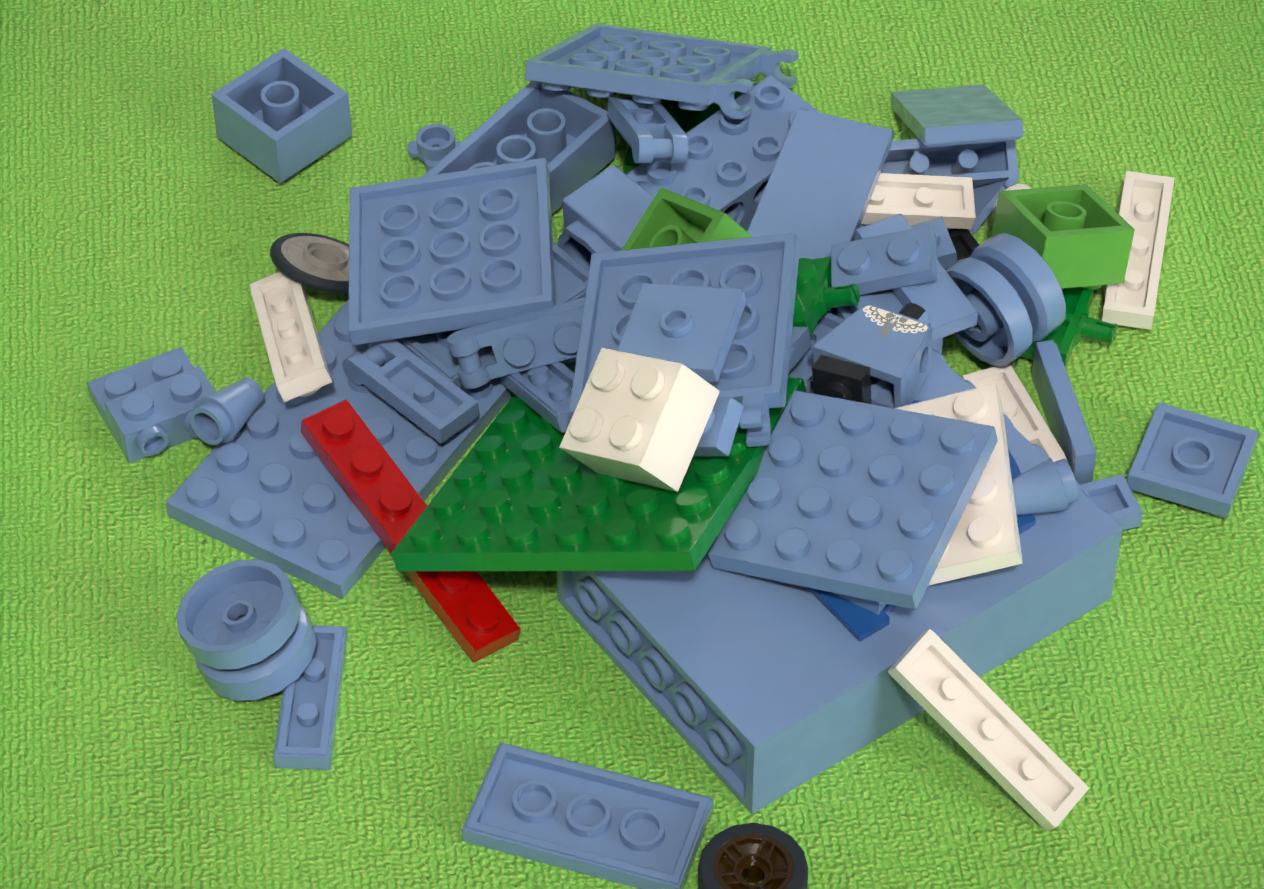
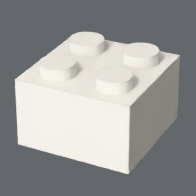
[559,348,720,492]

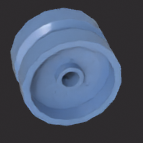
[945,233,1066,367]
[176,559,317,701]

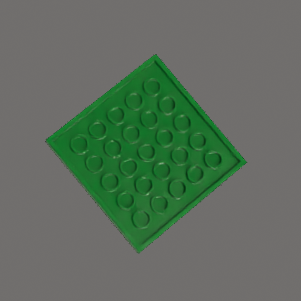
[391,378,807,571]

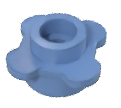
[408,124,461,170]

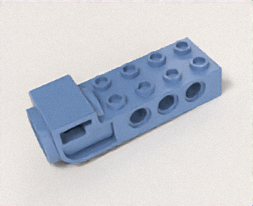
[558,75,820,270]

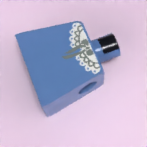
[812,303,933,408]

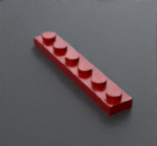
[301,399,521,663]

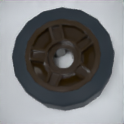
[698,823,809,889]

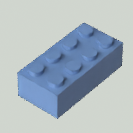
[422,81,615,215]

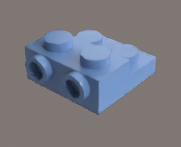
[87,347,216,463]

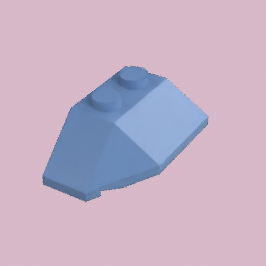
[862,139,1019,236]

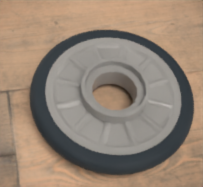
[270,233,349,294]

